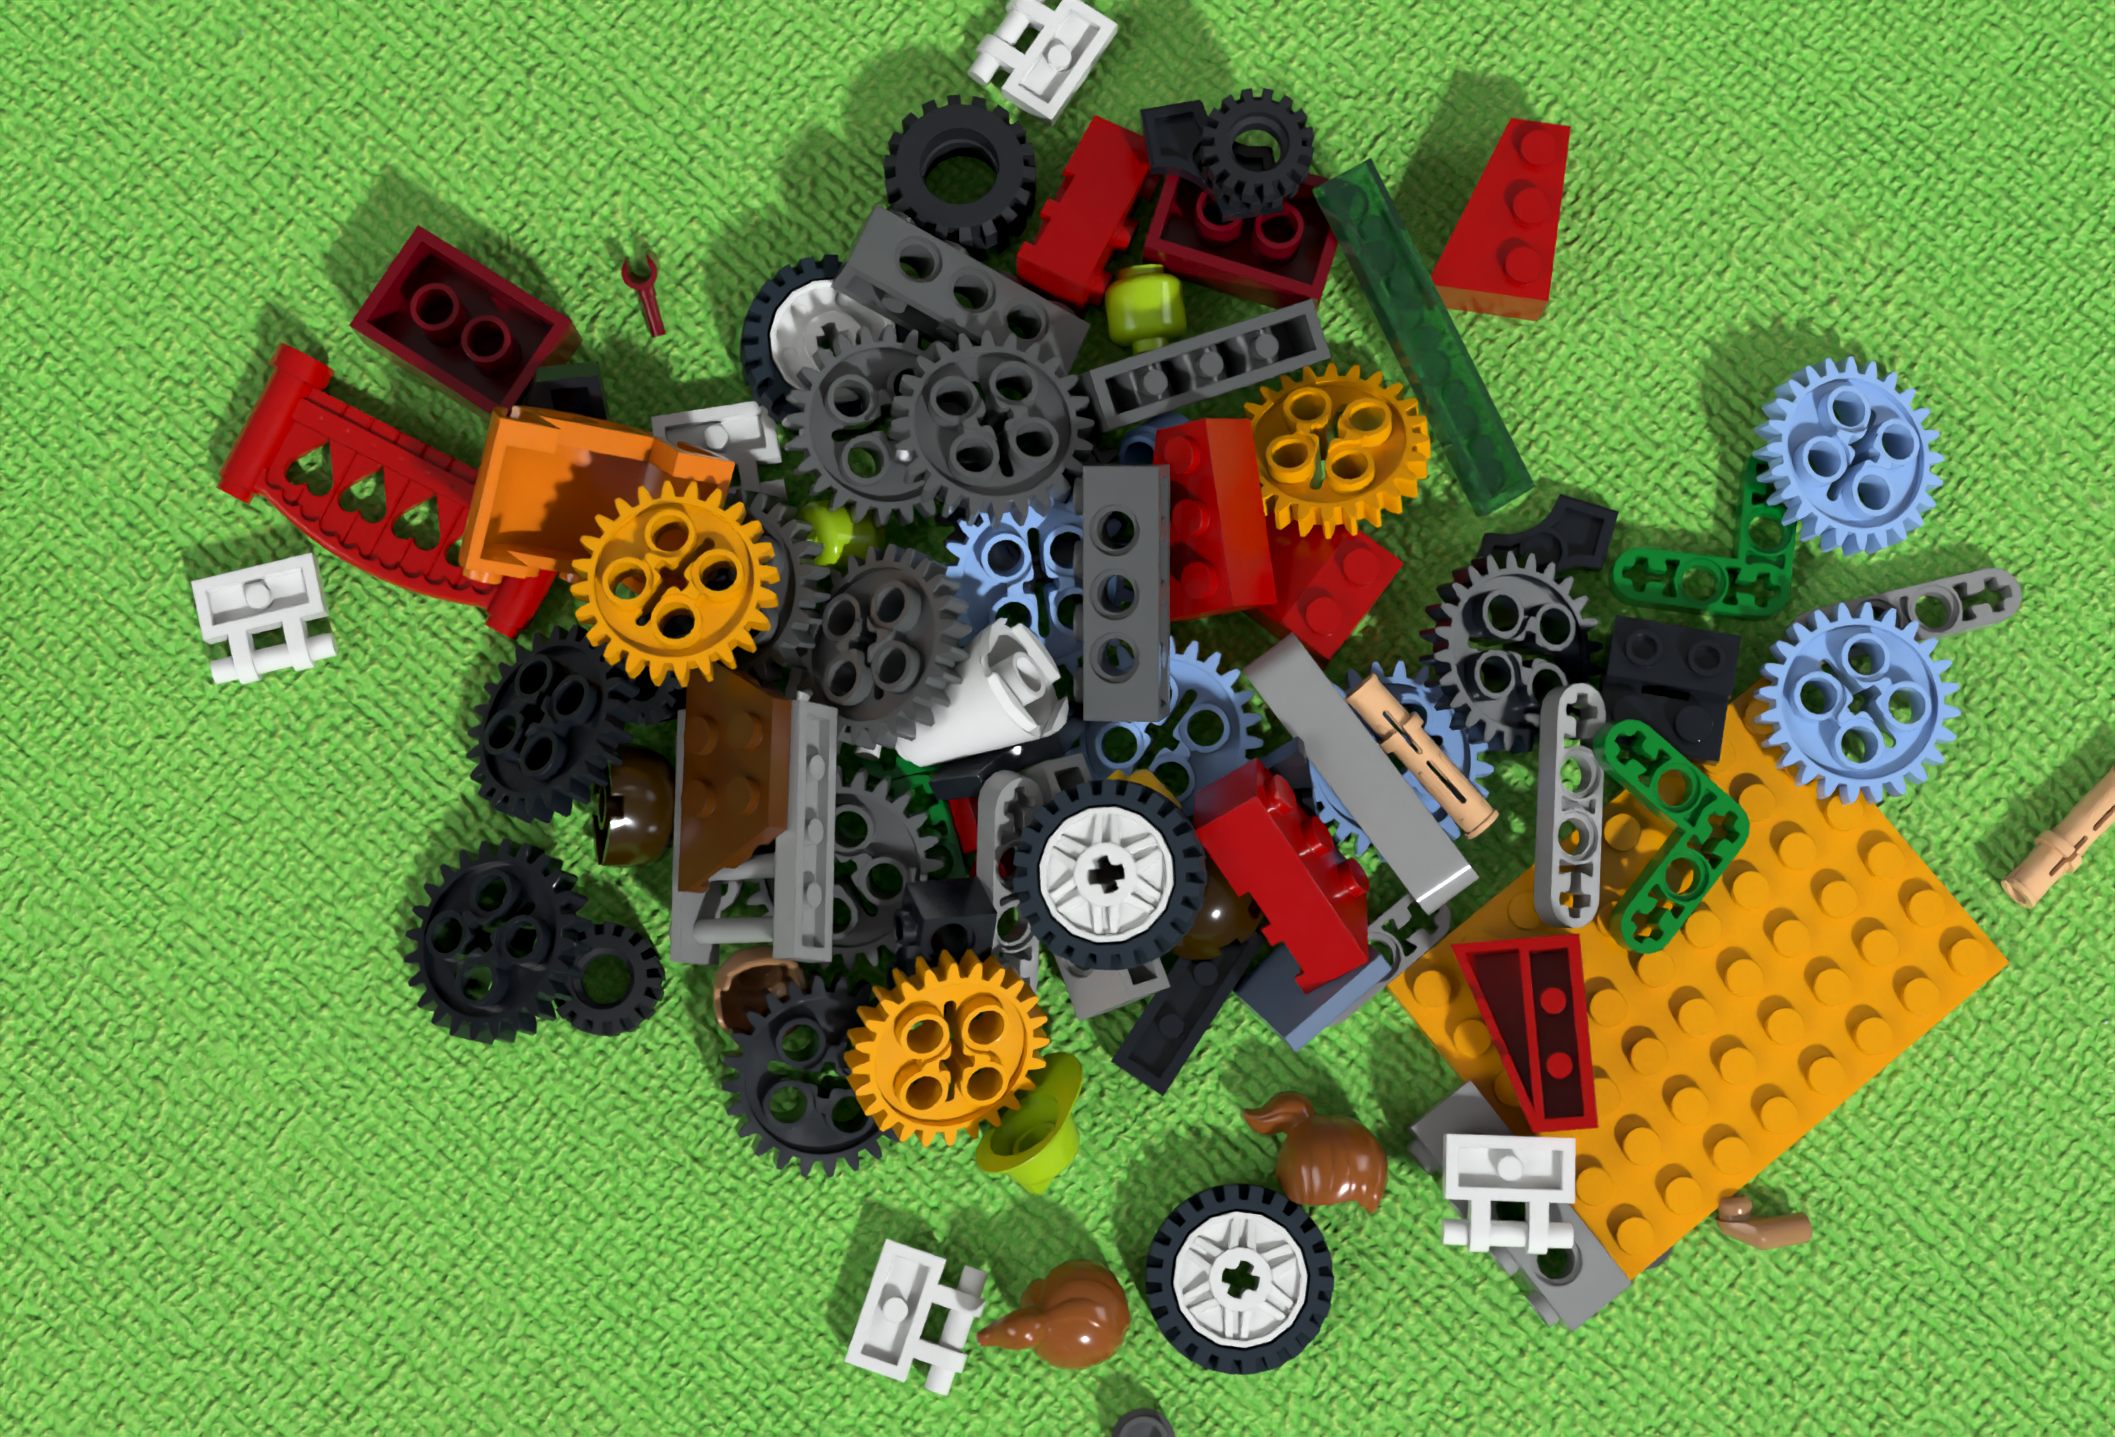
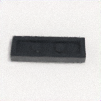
[1111,931,1266,1097]

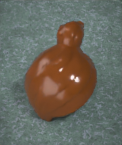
[1242,1091,1389,1214]
[976,1259,1132,1371]

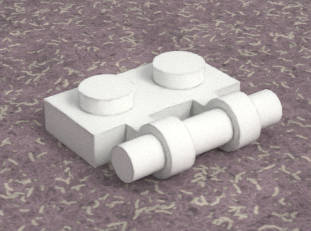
[967,0,1117,128]
[651,401,788,503]
[191,553,338,685]
[1441,1134,1575,1255]
[844,1238,989,1396]

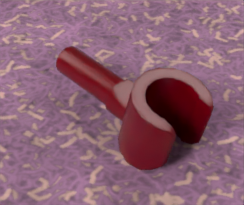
[621,249,666,338]

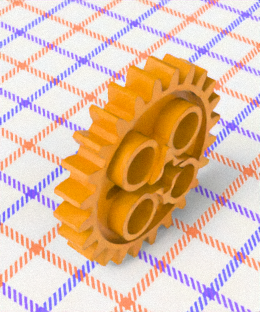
[1244,363,1431,539]
[570,480,780,687]
[844,949,1050,1147]

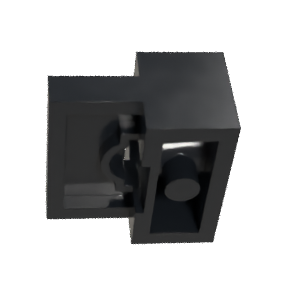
[1598,615,1741,766]

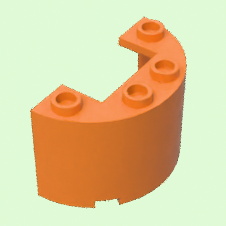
[458,405,735,595]

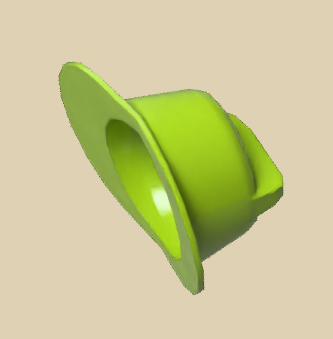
[975,1051,1084,1195]

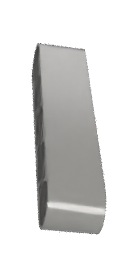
[1243,632,1480,916]

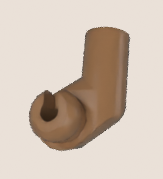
[1715,1193,1812,1250]

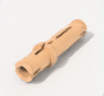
[1344,673,1499,840]
[2000,765,2115,909]

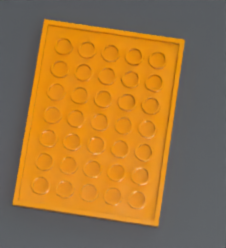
[1385,676,2010,1281]

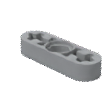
[1327,893,1451,1027]

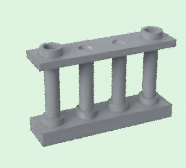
[669,700,838,966]

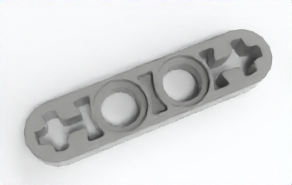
[1782,568,2022,668]
[1534,683,1606,928]
[976,770,1043,993]

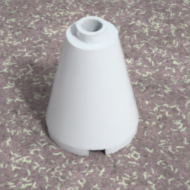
[895,618,1069,767]

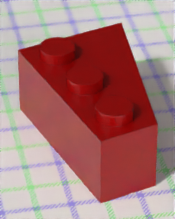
[1016,115,1164,320]
[1418,118,1571,321]
[1153,418,1278,623]
[1194,758,1370,995]
[1450,933,1599,1133]

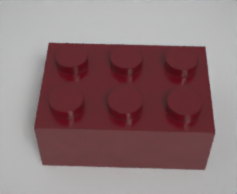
[1142,173,1356,312]
[349,225,583,423]

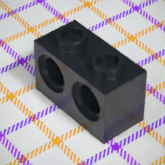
[886,877,997,1022]

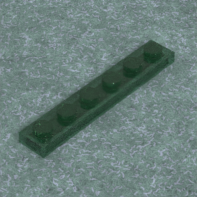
[1312,158,1536,517]

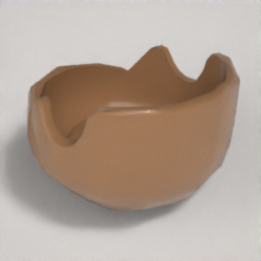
[712,944,808,1038]

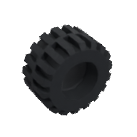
[883,95,1037,261]

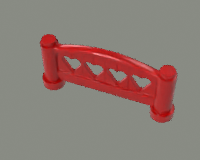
[216,342,558,641]

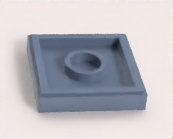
[1232,942,1392,1053]

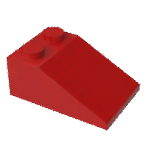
[1241,512,1403,672]

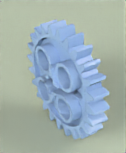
[1753,356,1944,556]
[943,488,1135,683]
[1752,602,1961,805]
[1064,636,1264,817]
[1307,661,1494,863]

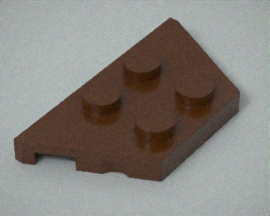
[678,659,792,894]

